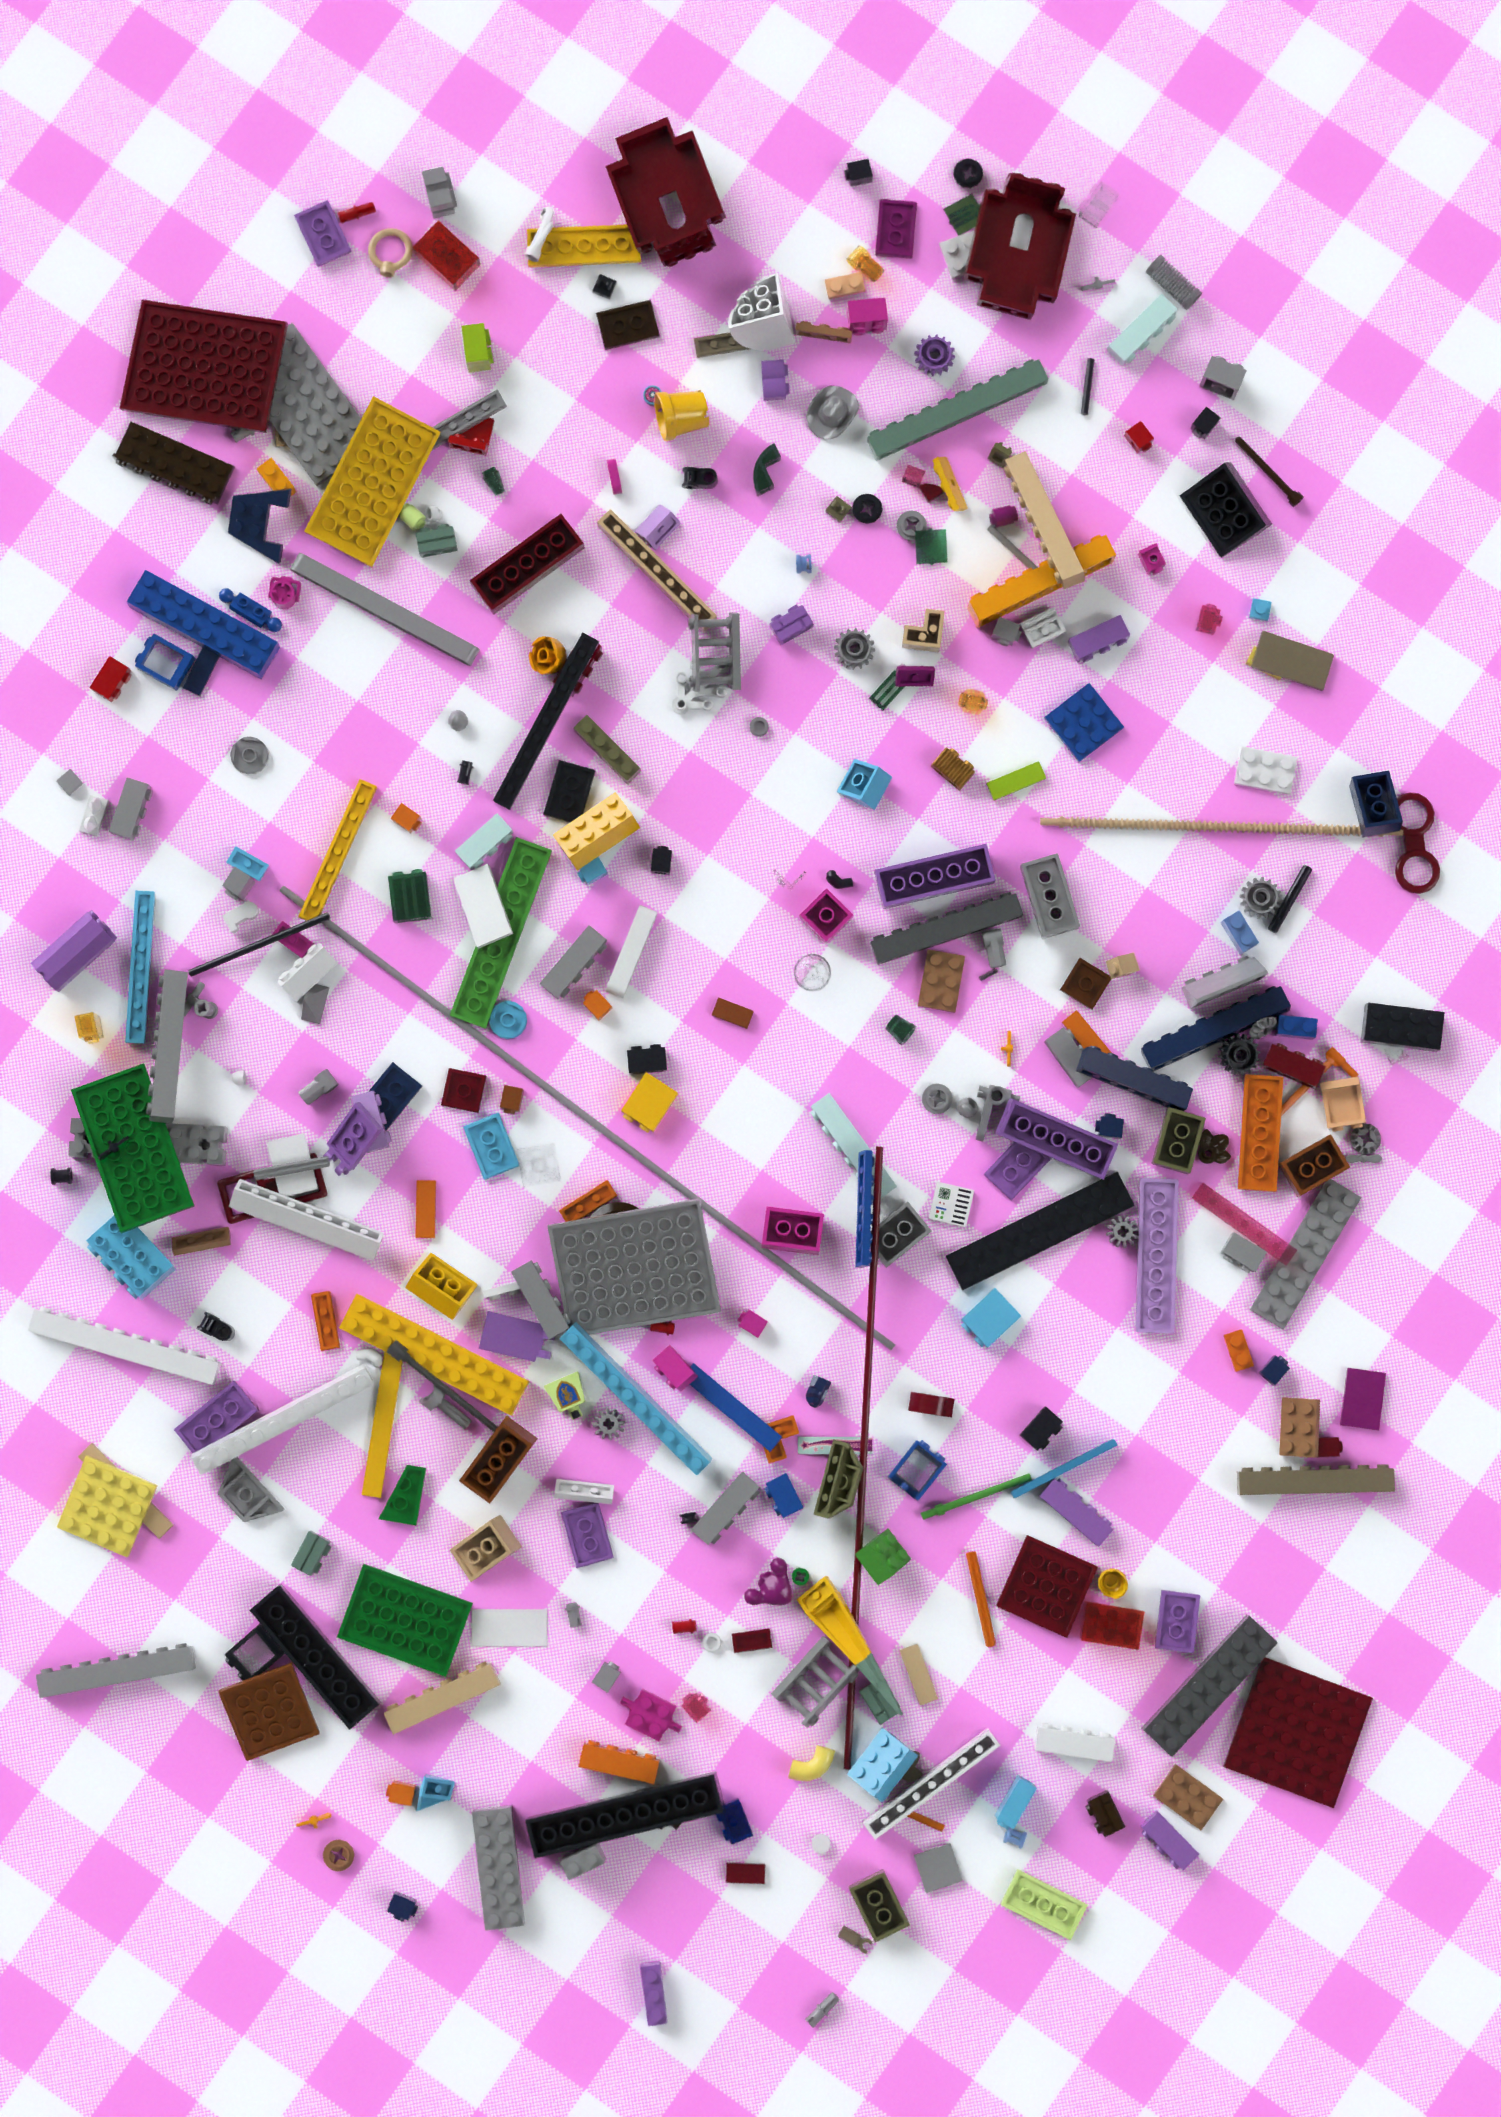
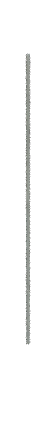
[279,885,896,1350]

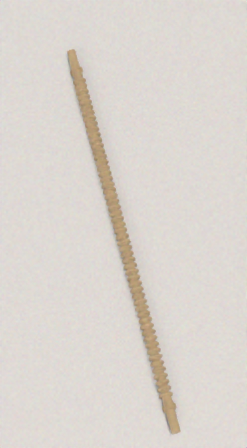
[1040,816,1403,837]

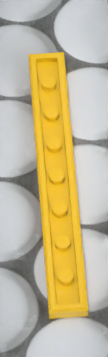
[298,779,378,921]
[362,1351,403,1498]

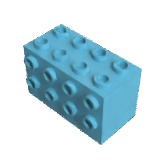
[86,1215,176,1300]

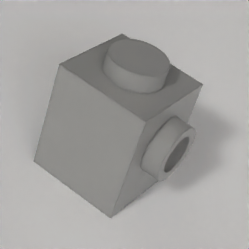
[991,617,1022,646]

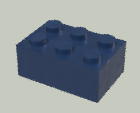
[1349,770,1403,838]

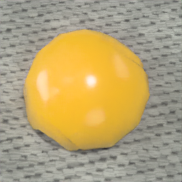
[1098,1568,1128,1599]

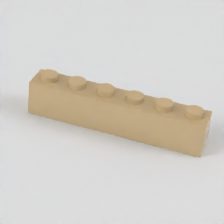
[384,1661,501,1735]

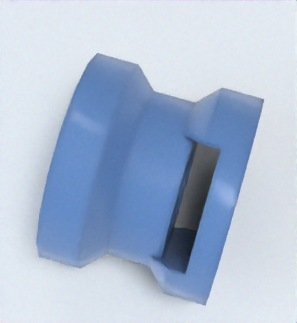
[796,554,812,574]

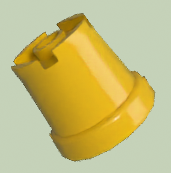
[654,390,709,442]

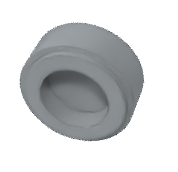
[750,717,769,737]

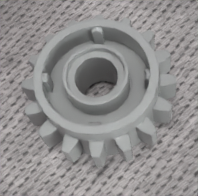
[834,628,875,670]
[1239,877,1282,919]

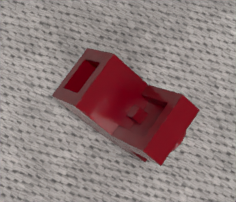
[908,1392,955,1418]

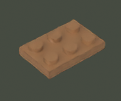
[918,949,965,1013]
[1279,1397,1321,1458]
[1153,1764,1223,1831]

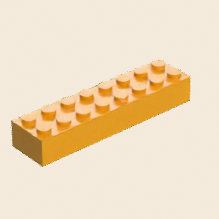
[967,535,1116,628]

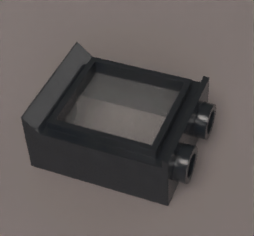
[224,1624,285,1681]

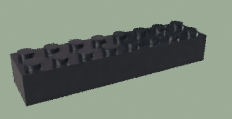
[249,1584,382,1730]

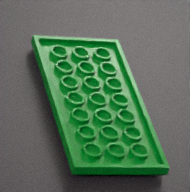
[71,1063,195,1233]

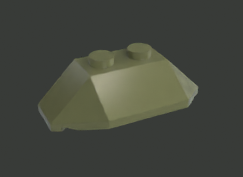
[813,1439,863,1519]

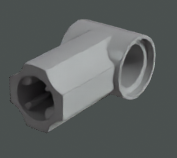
[982,928,1007,968]
[298,1069,339,1105]

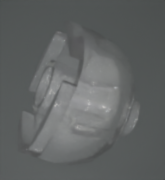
[793,953,832,992]

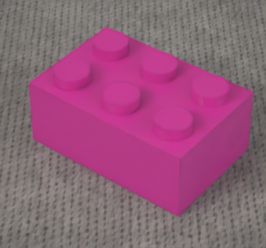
[761,1206,824,1255]

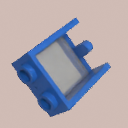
[887,1440,947,1501]

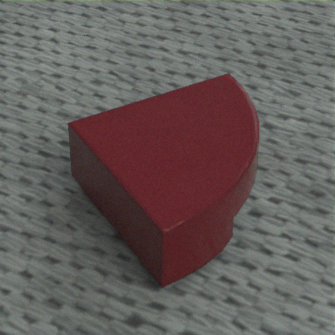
[918,483,944,503]

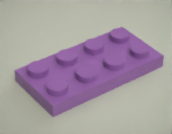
[173,1380,259,1453]

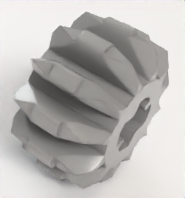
[1106,1215,1139,1248]
[592,1408,625,1441]

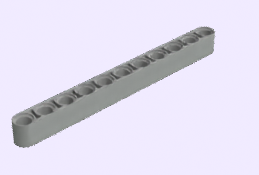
[290,552,480,666]

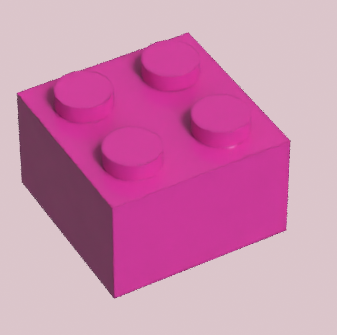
[847,297,888,336]
[799,888,854,944]

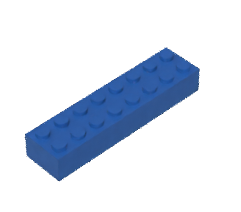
[126,569,280,679]

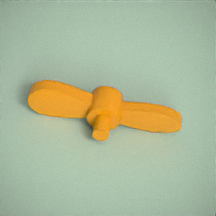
[1001,1031,1013,1067]
[295,1813,332,1829]

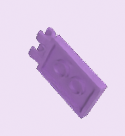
[323,1102,383,1176]
[478,1311,556,1362]

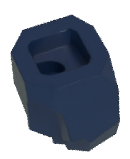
[806,1375,831,1408]

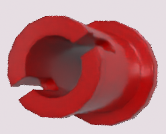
[650,1321,675,1336]
[672,1618,697,1634]

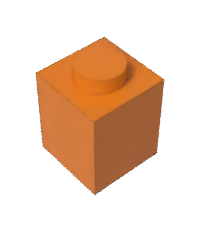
[391,803,422,834]
[583,990,613,1021]
[386,1780,417,1806]

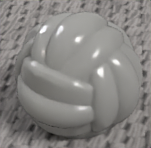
[448,710,468,731]
[957,1097,978,1118]

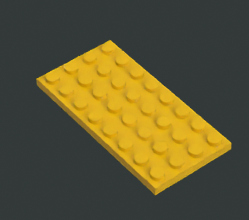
[304,396,441,567]

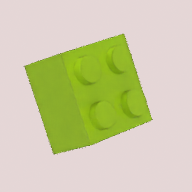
[461,323,494,373]

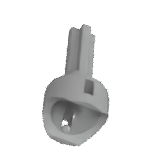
[419,1385,472,1429]

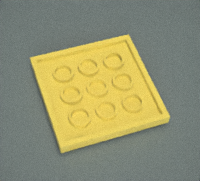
[57,1455,158,1557]

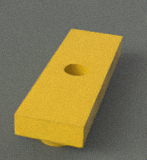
[933,457,968,512]

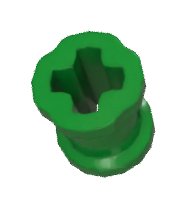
[792,1567,809,1586]

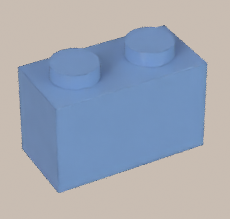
[1220,910,1259,955]

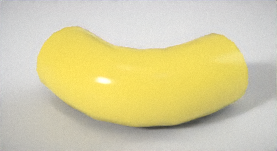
[788,1745,836,1782]

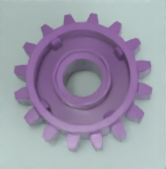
[914,334,956,377]

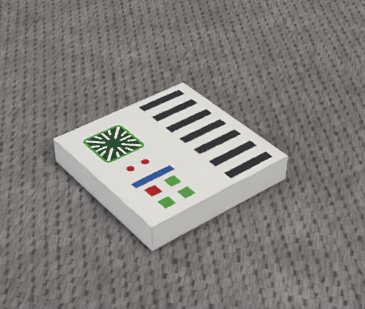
[928,1181,974,1228]

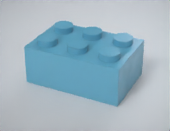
[847,1727,918,1802]

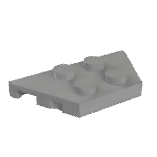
[218,1456,285,1522]

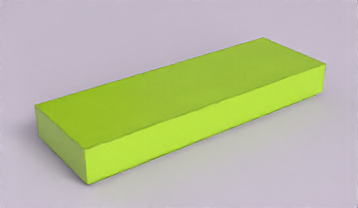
[986,761,1046,801]

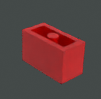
[89,656,132,703]

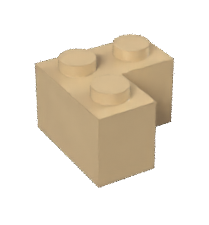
[902,609,945,653]

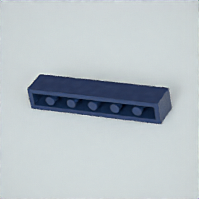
[1076,1046,1194,1111]

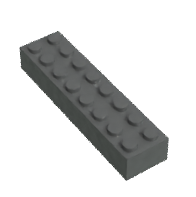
[1141,1614,1278,1757]

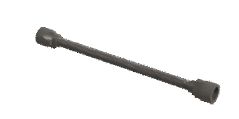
[387,1340,498,1432]

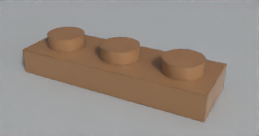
[795,321,852,343]
[172,1226,231,1256]

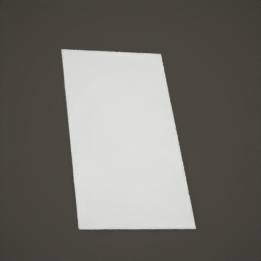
[471,1609,547,1646]

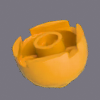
[529,636,567,675]

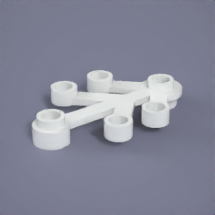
[672,660,730,714]

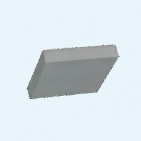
[914,1843,963,1893]

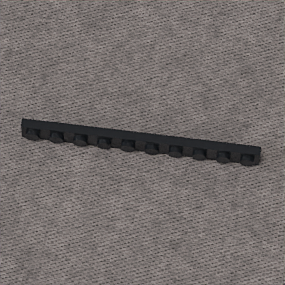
[493,632,600,810]

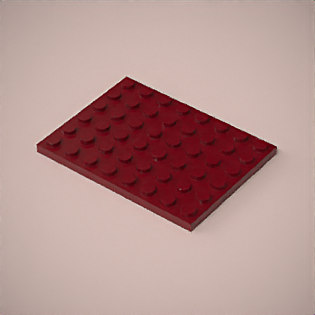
[119,299,288,433]

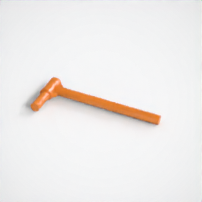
[1281,1046,1359,1116]

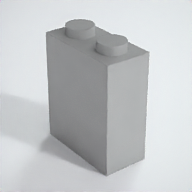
[560,1843,606,1881]

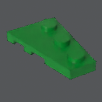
[378,1465,427,1526]

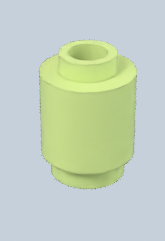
[399,503,426,531]

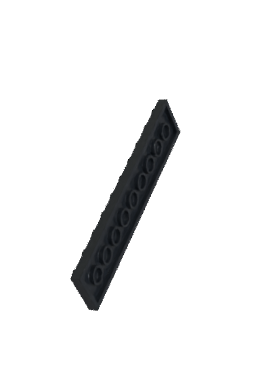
[945,1171,1135,1291]

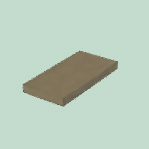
[1251,631,1334,691]

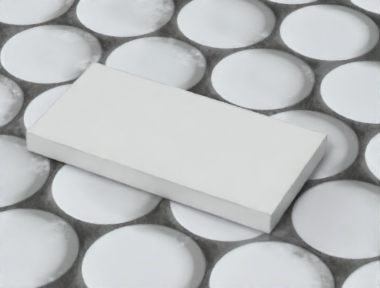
[453,864,513,948]

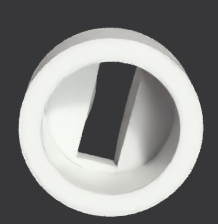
[426,506,442,522]
[232,1070,247,1086]

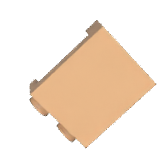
[1320,1077,1366,1132]

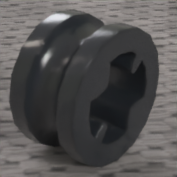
[679,1512,698,1524]

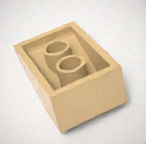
[450,1515,522,1582]

